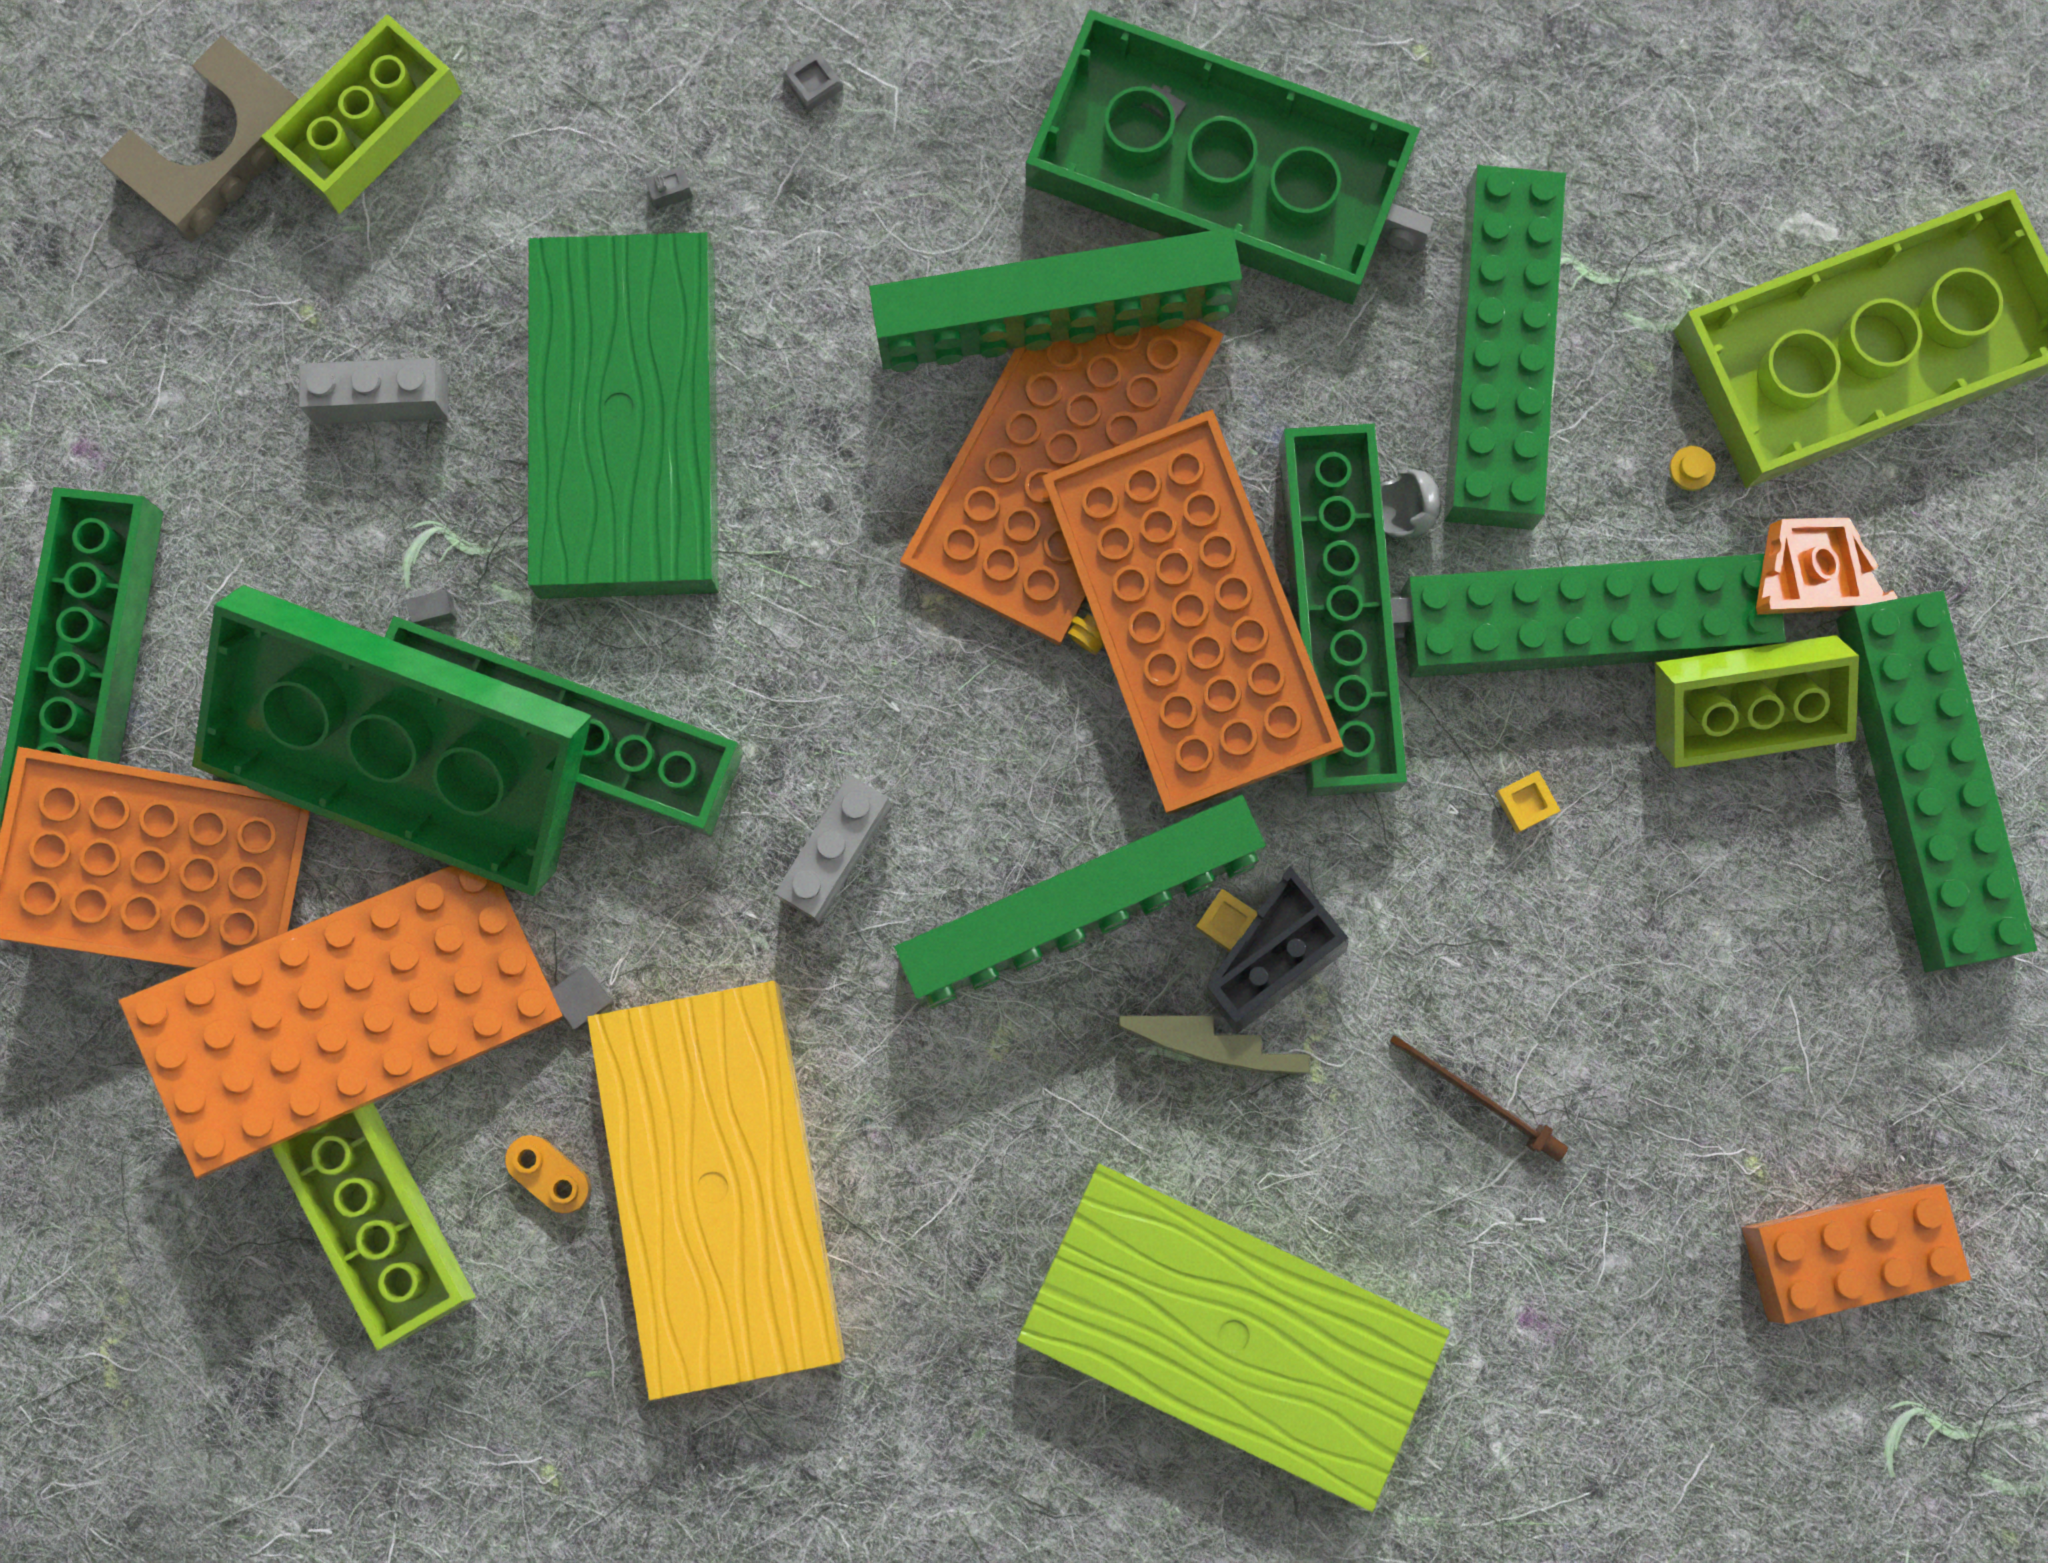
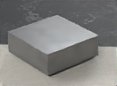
[782,49,844,113]
[551,964,614,1031]

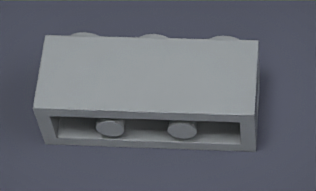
[299,358,448,424]
[775,774,891,923]

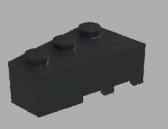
[1207,866,1349,1034]

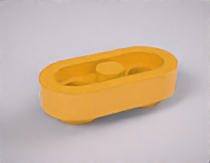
[505,1135,592,1213]

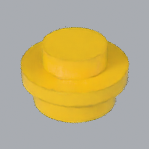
[1669,446,1716,491]
[1067,614,1105,655]

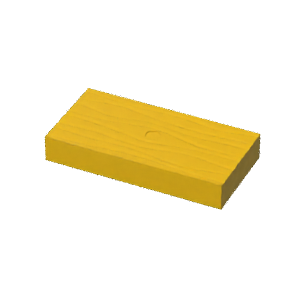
[587,981,845,1400]

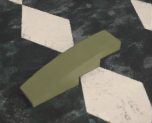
[1118,1016,1310,1075]

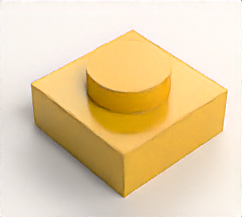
[1495,770,1561,834]
[1195,888,1257,952]

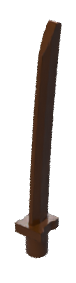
[1389,1035,1568,1162]

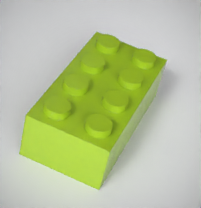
[261,14,462,215]
[1655,635,1859,768]

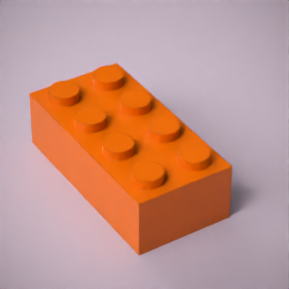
[1741,1184,1972,1324]

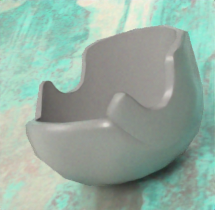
[1381,469,1441,538]

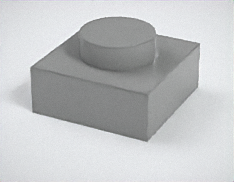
[1380,204,1434,252]

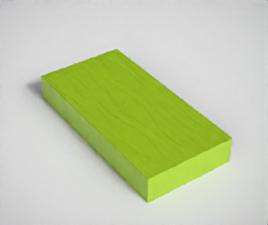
[1674,189,2048,489]
[1017,1163,1451,1512]

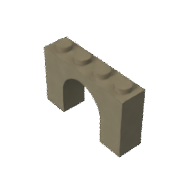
[99,35,299,243]

